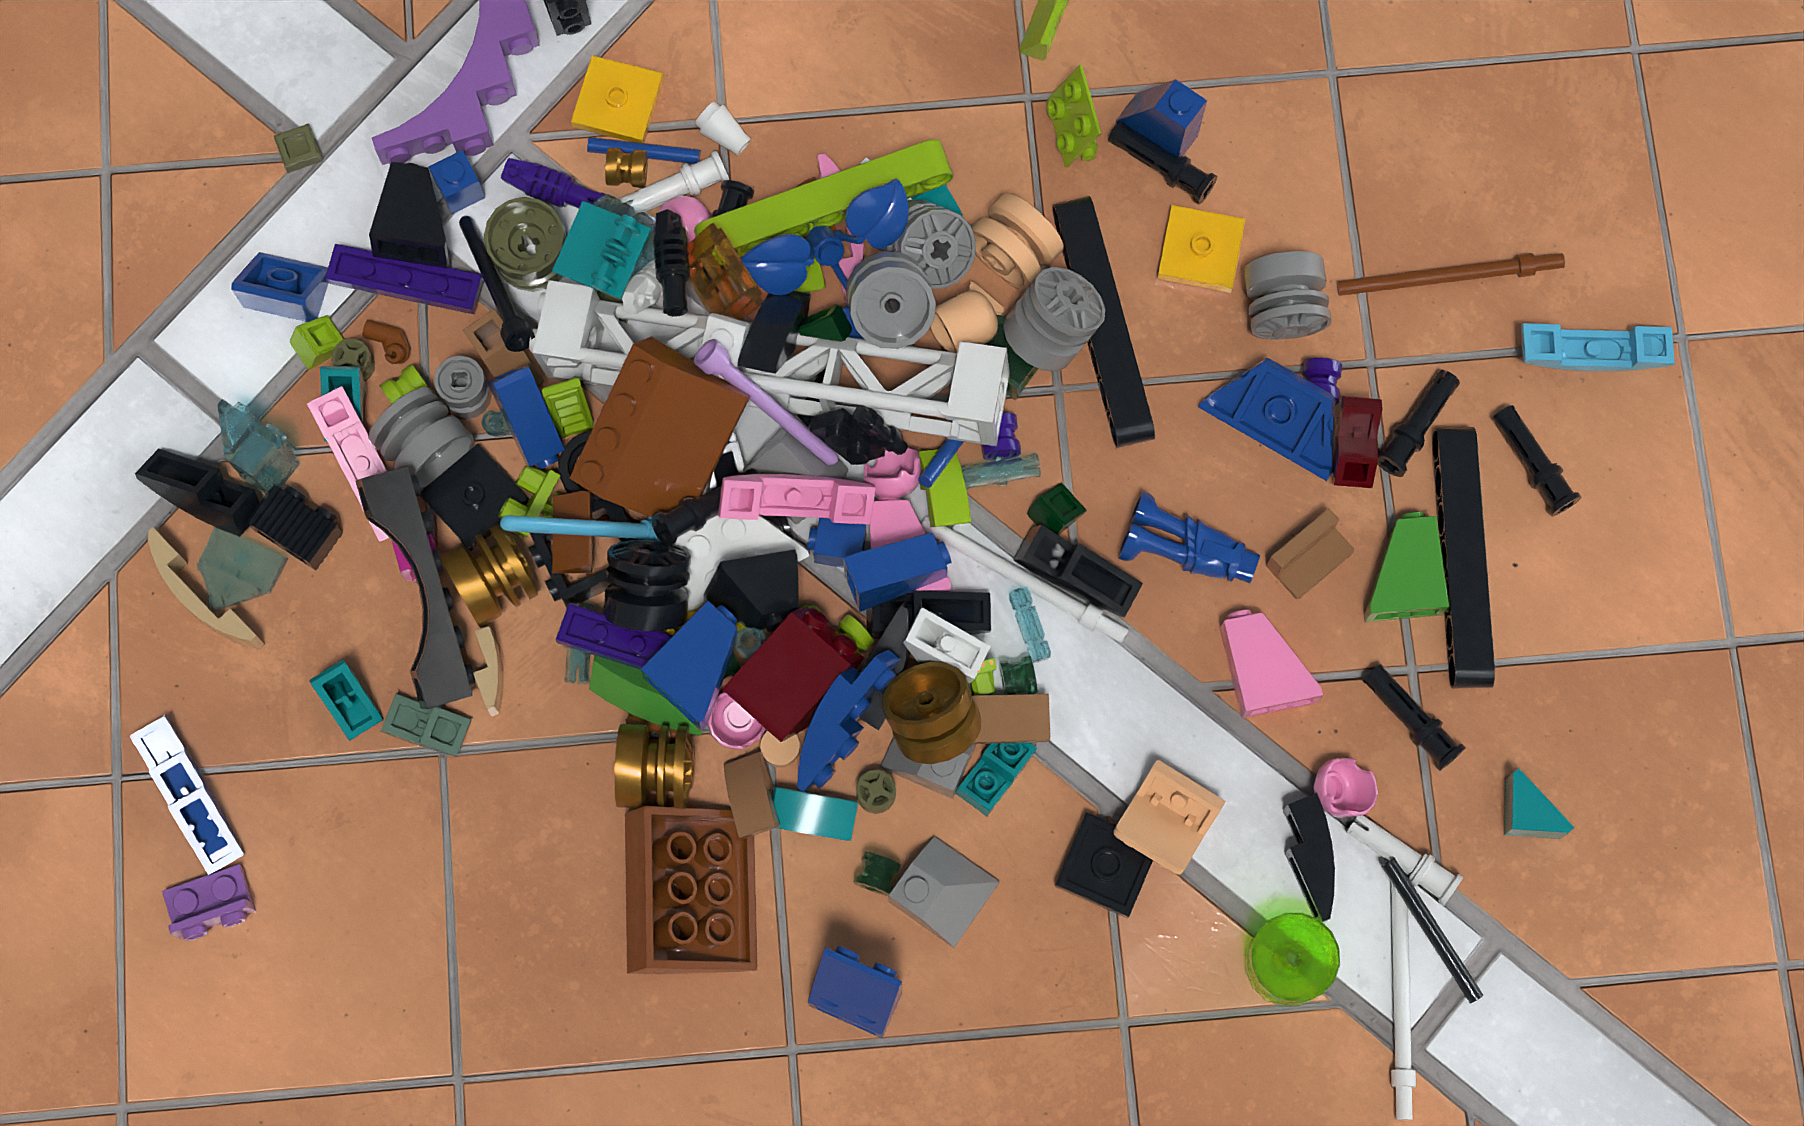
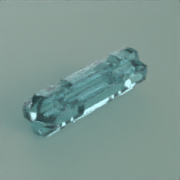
[1009,587,1051,663]

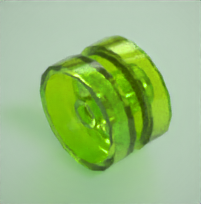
[1245,913,1340,1007]

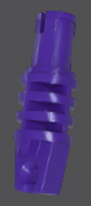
[501,158,606,209]

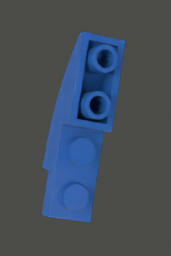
[797,649,900,792]

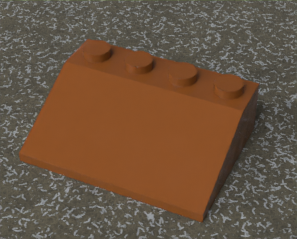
[569,336,751,518]
[625,806,757,974]

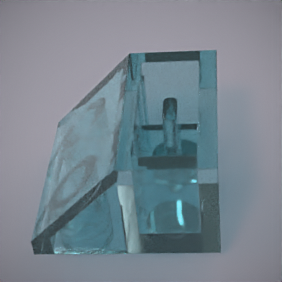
[218,399,300,495]

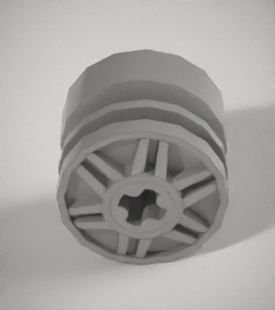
[880,199,976,289]
[1244,251,1331,340]
[1003,267,1105,371]
[368,387,474,490]

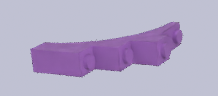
[372,0,540,165]

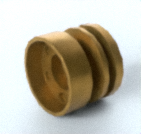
[440,523,538,627]
[615,724,695,809]

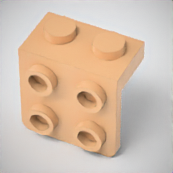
[1113,759,1226,875]

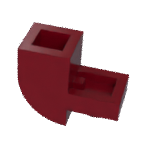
[1333,396,1383,488]

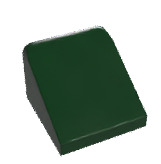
[798,304,852,342]
[1027,482,1087,535]

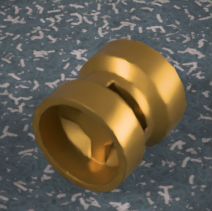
[605,148,648,188]

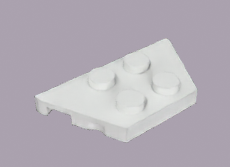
[675,514,810,612]

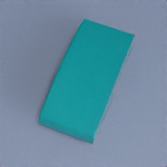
[955,743,1037,817]
[772,786,858,841]

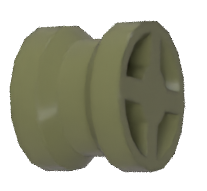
[332,338,375,382]
[856,770,896,814]

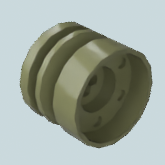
[484,197,568,292]

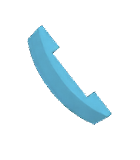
[1521,323,1675,371]

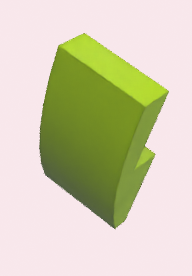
[918,449,972,528]

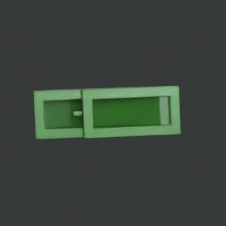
[589,655,702,736]

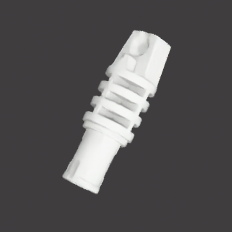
[622,257,689,314]

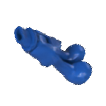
[1118,491,1260,583]

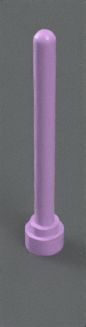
[694,339,838,466]

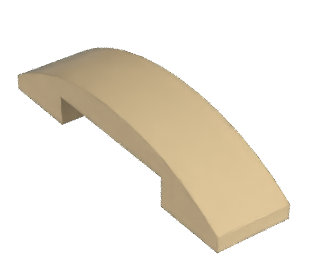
[147,527,265,649]

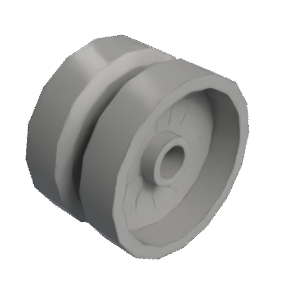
[846,251,936,349]

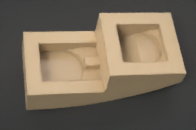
[473,626,503,716]

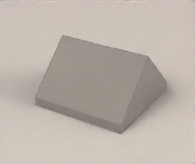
[742,415,849,524]

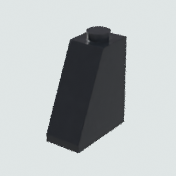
[369,162,449,268]

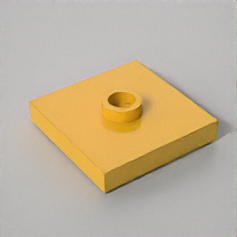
[571,55,664,143]
[1157,205,1246,293]

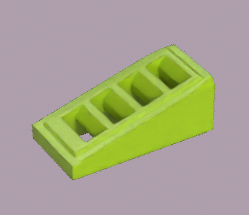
[542,378,594,438]

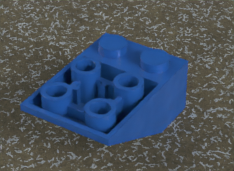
[808,946,902,1039]

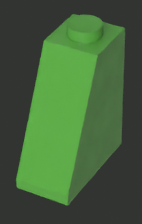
[1364,512,1449,622]

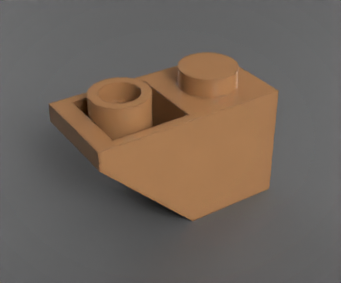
[463,309,544,386]

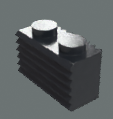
[246,484,342,571]

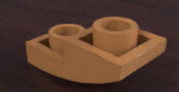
[724,752,780,839]

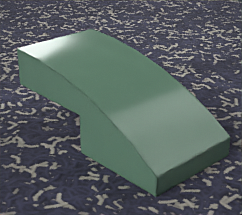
[381,694,471,757]

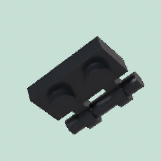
[810,406,908,465]

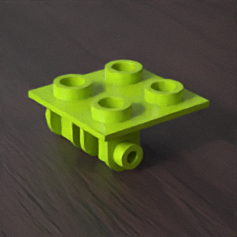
[1047,65,1102,167]

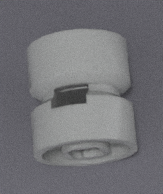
[434,356,492,420]

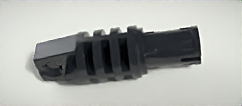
[653,209,690,317]

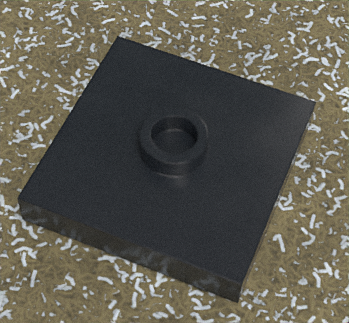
[421,443,529,552]
[1055,812,1153,919]

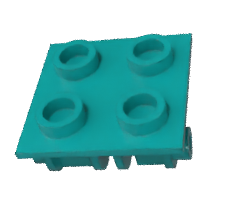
[552,201,652,299]

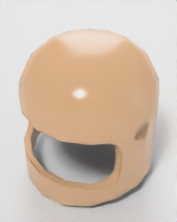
[930,291,998,353]

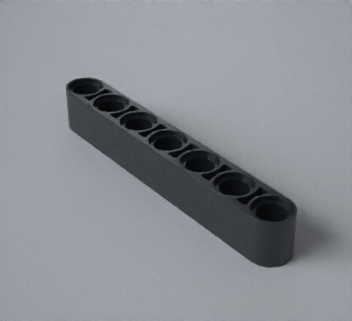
[1052,196,1155,448]
[1432,427,1495,688]

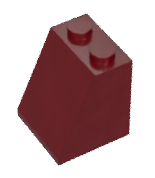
[722,606,865,742]

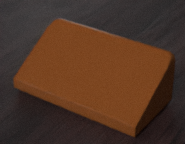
[552,491,593,574]

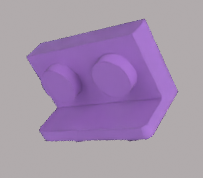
[162,864,256,941]

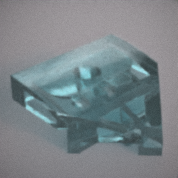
[196,527,288,611]

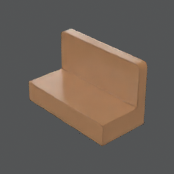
[1266,508,1354,599]
[971,694,1050,744]

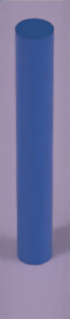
[587,137,701,164]
[918,438,964,488]

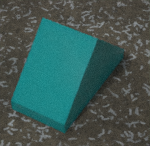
[309,659,383,741]
[1504,768,1575,839]

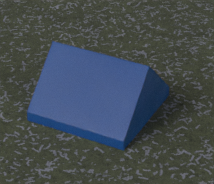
[231,252,328,322]

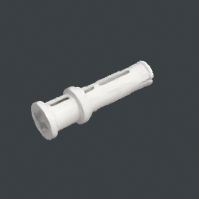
[615,150,729,217]
[1346,815,1464,906]

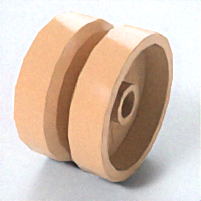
[971,193,1064,290]

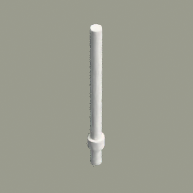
[921,516,1129,644]
[1391,882,1416,1121]

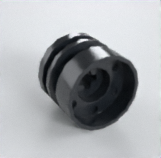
[604,540,691,631]

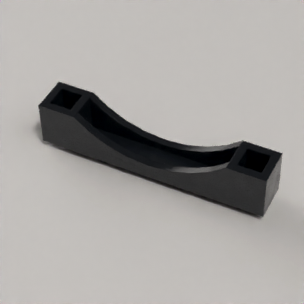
[355,466,475,709]

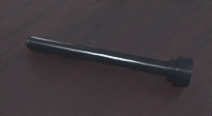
[459,216,535,352]

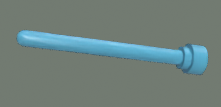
[500,515,660,541]

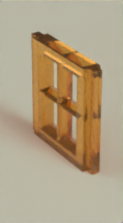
[687,223,764,321]

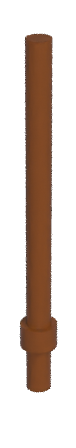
[1337,253,1565,296]

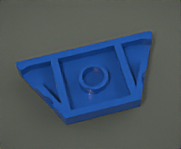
[1198,358,1335,481]

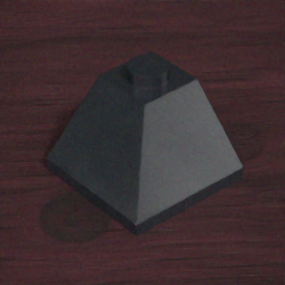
[703,549,799,632]

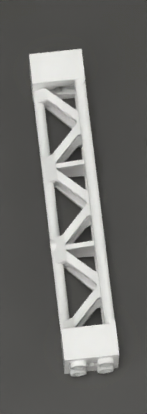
[529,280,1010,446]

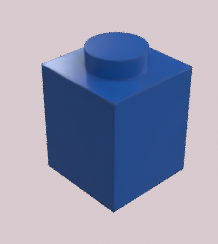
[428,150,485,214]
[807,518,866,568]

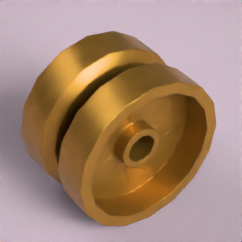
[882,662,981,764]

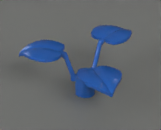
[739,178,909,339]

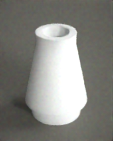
[695,101,751,156]

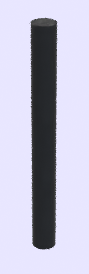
[1382,858,1483,1003]

